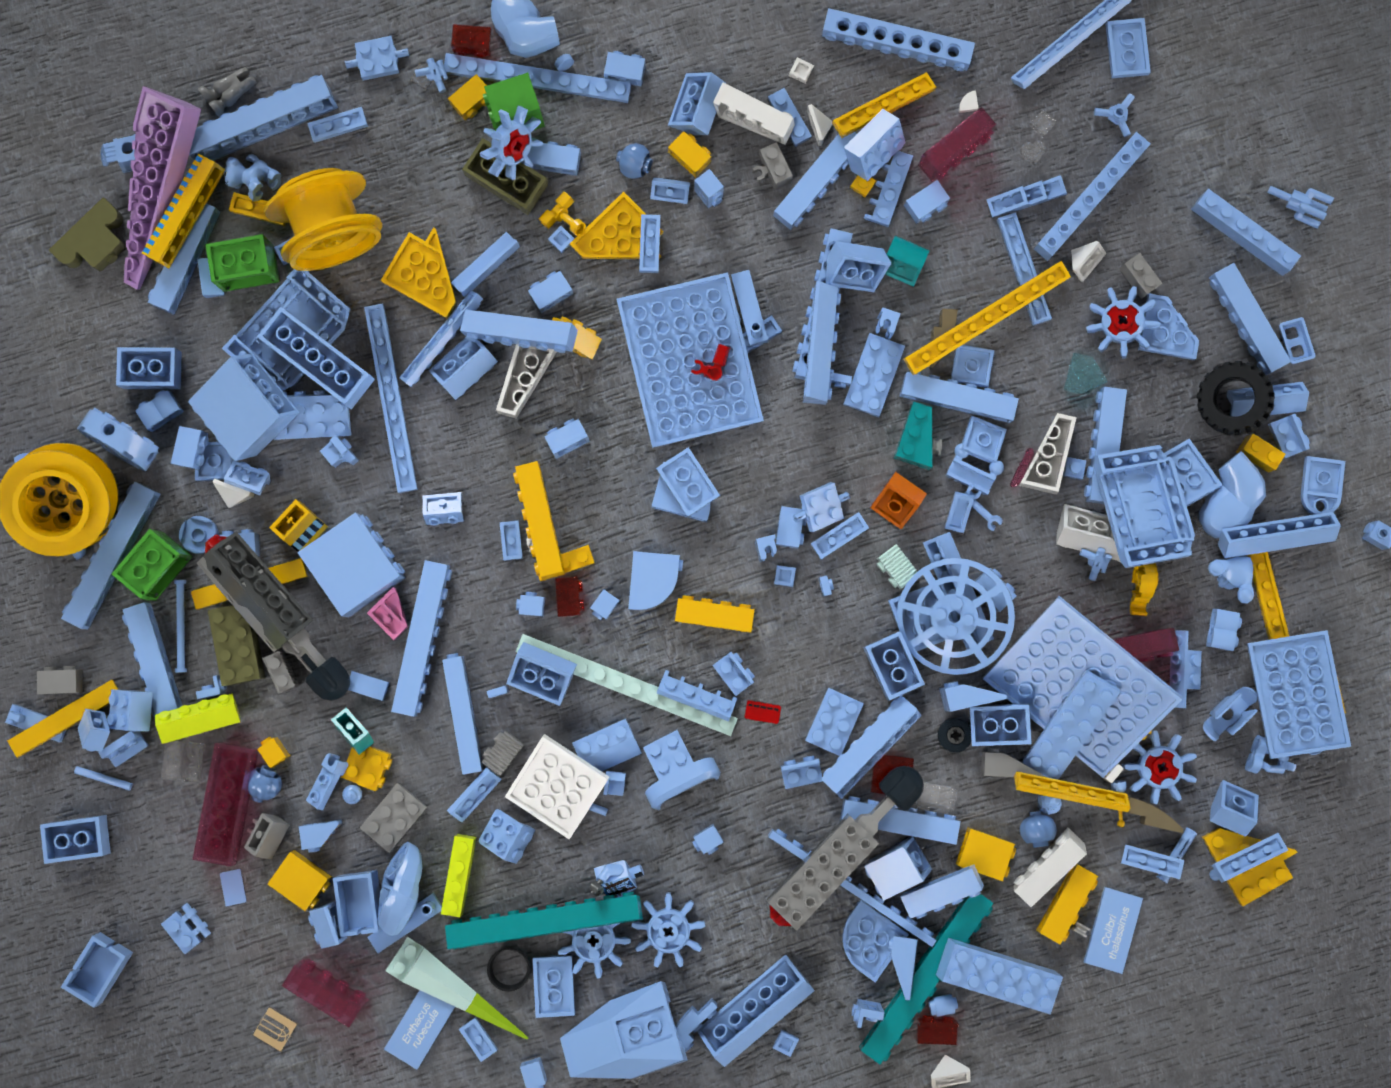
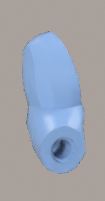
[491,0,560,58]
[1199,451,1266,538]
[378,842,423,936]

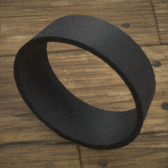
[487,948,530,992]

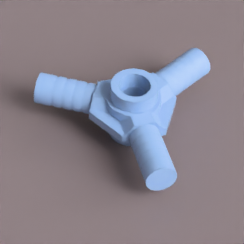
[1094,93,1135,137]

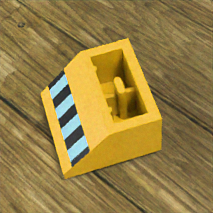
[269,499,328,552]

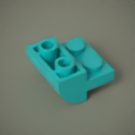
[885,235,930,287]

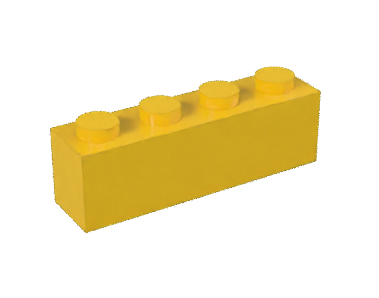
[675,595,755,633]
[1036,864,1098,944]

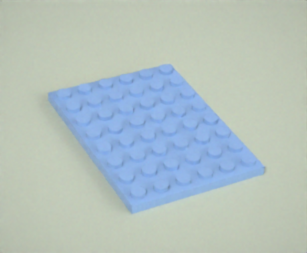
[617,272,764,448]
[983,596,1183,778]

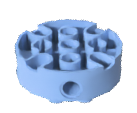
[77,408,159,472]

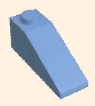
[888,936,918,1001]

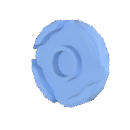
[179,516,219,554]

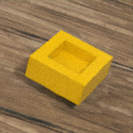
[850,175,876,198]

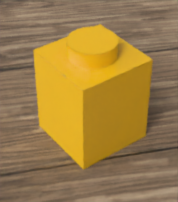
[257,737,290,768]

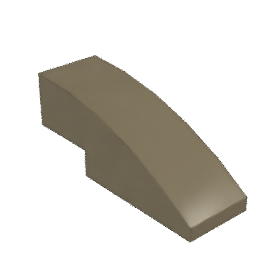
[929,309,958,368]
[1127,797,1183,833]

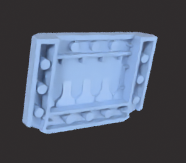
[222,269,351,391]
[1095,445,1195,568]

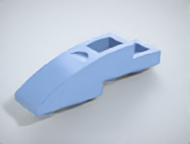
[675,998,718,1052]

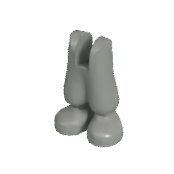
[197,67,257,118]

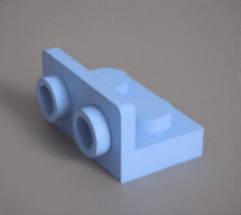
[1268,414,1310,459]
[224,460,271,495]
[423,492,464,526]
[712,652,755,696]
[98,731,148,767]
[780,756,823,789]
[852,999,884,1028]

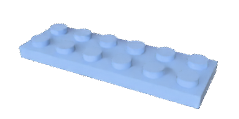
[1022,670,1120,780]

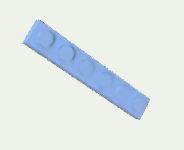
[399,291,483,387]

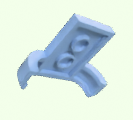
[643,730,721,810]

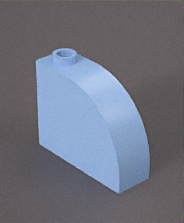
[652,462,711,522]
[628,551,683,610]

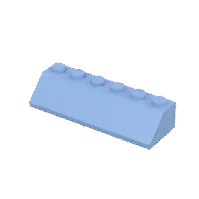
[803,281,841,405]
[697,955,815,1067]

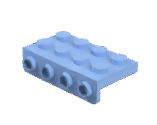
[274,390,352,440]

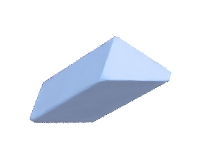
[650,177,690,204]
[197,258,225,298]

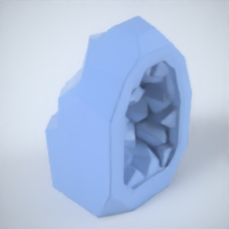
[1037,795,1062,815]

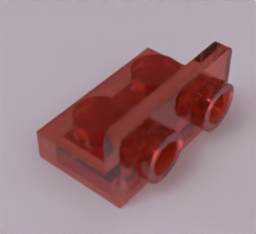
[451,24,491,58]
[555,576,584,617]
[916,1015,959,1045]

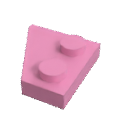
[367,587,408,640]

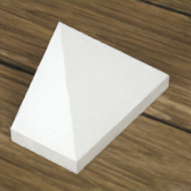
[807,104,833,146]
[1071,241,1106,282]
[213,479,254,508]
[931,1055,971,1088]

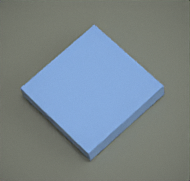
[950,345,994,388]
[961,416,1007,463]
[195,442,234,481]

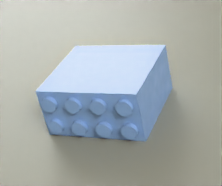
[188,353,300,461]
[297,512,406,618]

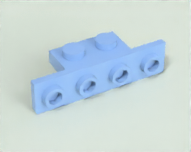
[1169,630,1202,708]

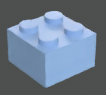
[107,689,153,731]

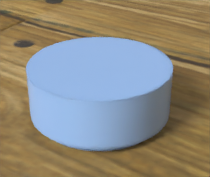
[554,54,574,72]

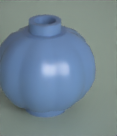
[616,143,653,179]
[244,765,282,803]
[1020,811,1057,848]

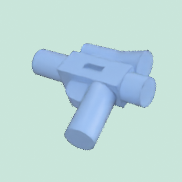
[415,58,448,93]
[1079,547,1112,581]

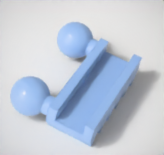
[946,443,1004,495]

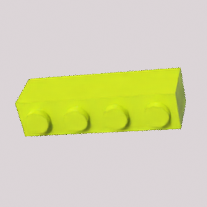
[155,693,240,744]
[441,834,477,918]

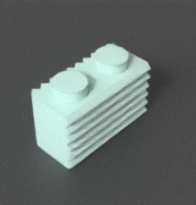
[877,544,917,589]

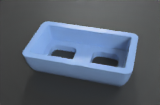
[1279,317,1316,364]

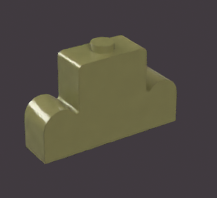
[49,197,126,272]

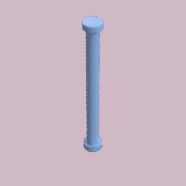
[174,580,187,673]

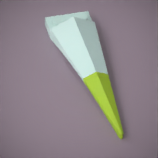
[385,936,528,1039]

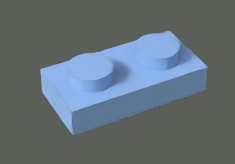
[500,520,523,561]
[459,1017,498,1062]

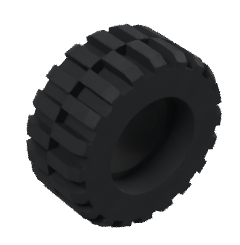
[1197,361,1275,436]

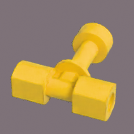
[538,191,586,236]

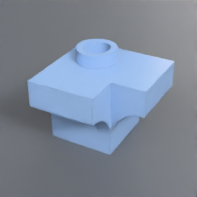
[320,435,359,468]

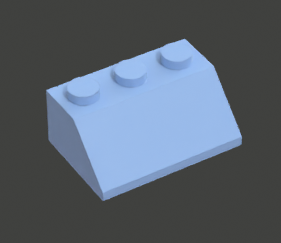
[668,72,726,135]
[826,241,891,292]
[428,337,498,400]
[572,718,642,771]

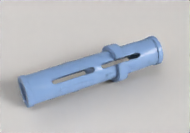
[1156,827,1197,883]

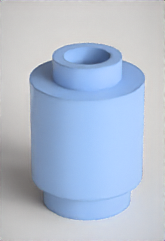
[928,994,958,1017]

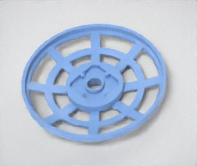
[897,558,1015,675]

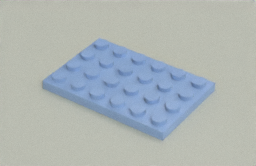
[1247,630,1351,759]

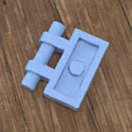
[161,903,211,954]

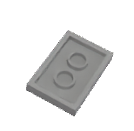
[360,782,428,853]

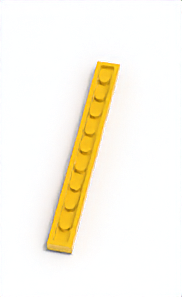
[903,261,1071,375]

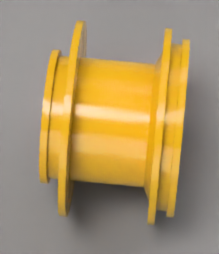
[264,168,382,271]
[0,443,118,556]

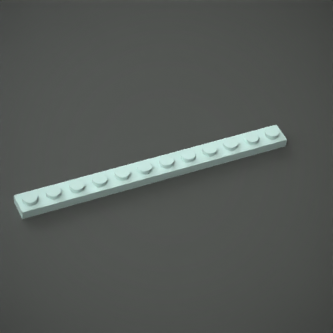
[516,634,738,736]

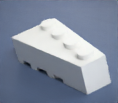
[713,82,795,145]
[496,344,557,419]
[1019,413,1077,495]
[1014,827,1087,907]

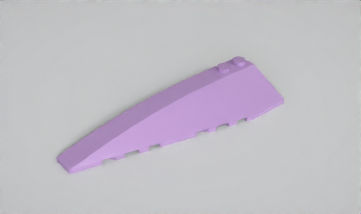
[124,86,201,290]

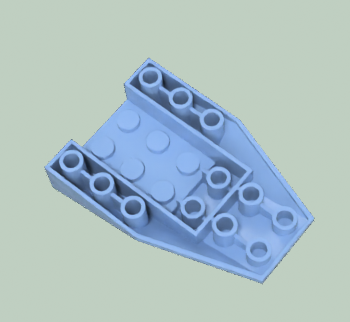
[560,981,688,1079]

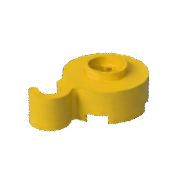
[1129,563,1158,616]

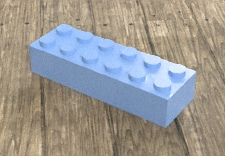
[257,307,375,409]
[936,938,1063,1015]

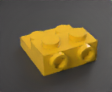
[341,746,393,791]

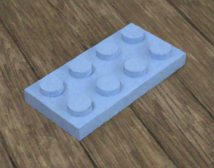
[843,333,905,417]

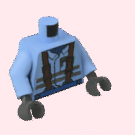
[590,860,644,898]

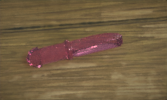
[1010,448,1034,487]

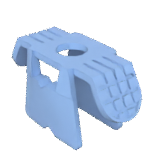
[100,134,136,173]
[1203,687,1258,741]

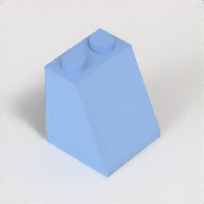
[864,836,932,900]

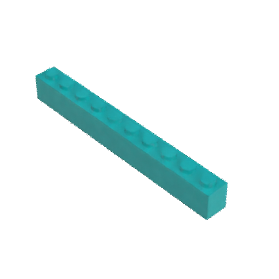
[445,892,643,950]
[859,894,993,1065]

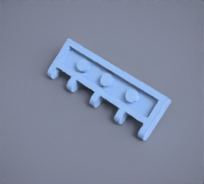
[864,150,913,227]
[657,670,737,722]

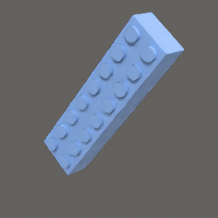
[189,75,338,161]

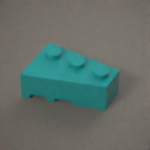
[893,402,932,470]

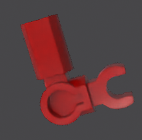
[691,344,731,381]

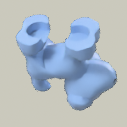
[223,154,281,201]

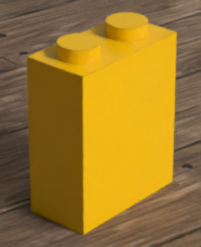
[955,827,1016,881]
[267,850,332,911]

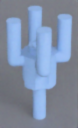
[1267,186,1334,229]

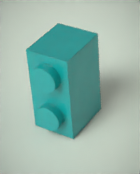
[331,708,375,755]

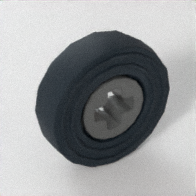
[938,718,972,753]

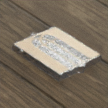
[252,1006,298,1052]

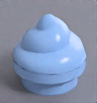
[342,785,362,804]

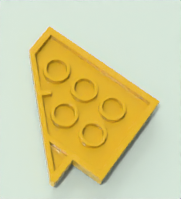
[570,192,664,259]
[380,227,457,319]
[1202,828,1298,906]

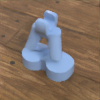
[1245,735,1296,774]

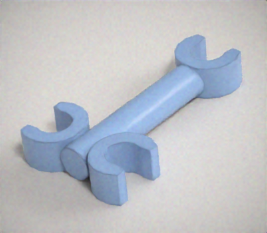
[964,483,1003,531]

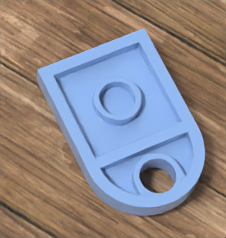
[1301,456,1345,515]

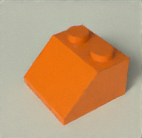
[870,472,927,529]

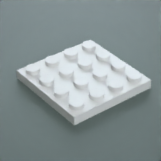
[505,734,610,839]

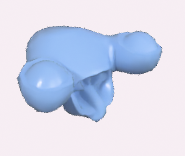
[1208,556,1254,604]

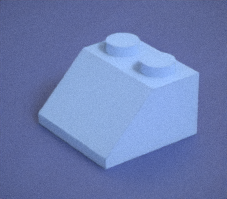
[544,418,590,459]
[1210,780,1259,837]
[308,901,347,949]

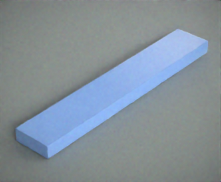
[997,212,1052,326]

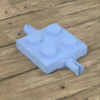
[345,36,409,81]
[793,482,850,532]

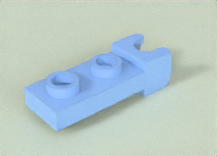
[306,753,349,810]

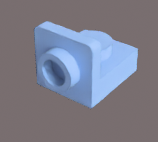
[829,373,852,388]
[196,675,227,699]

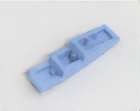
[986,175,1067,218]

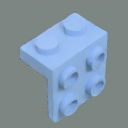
[479,809,535,864]

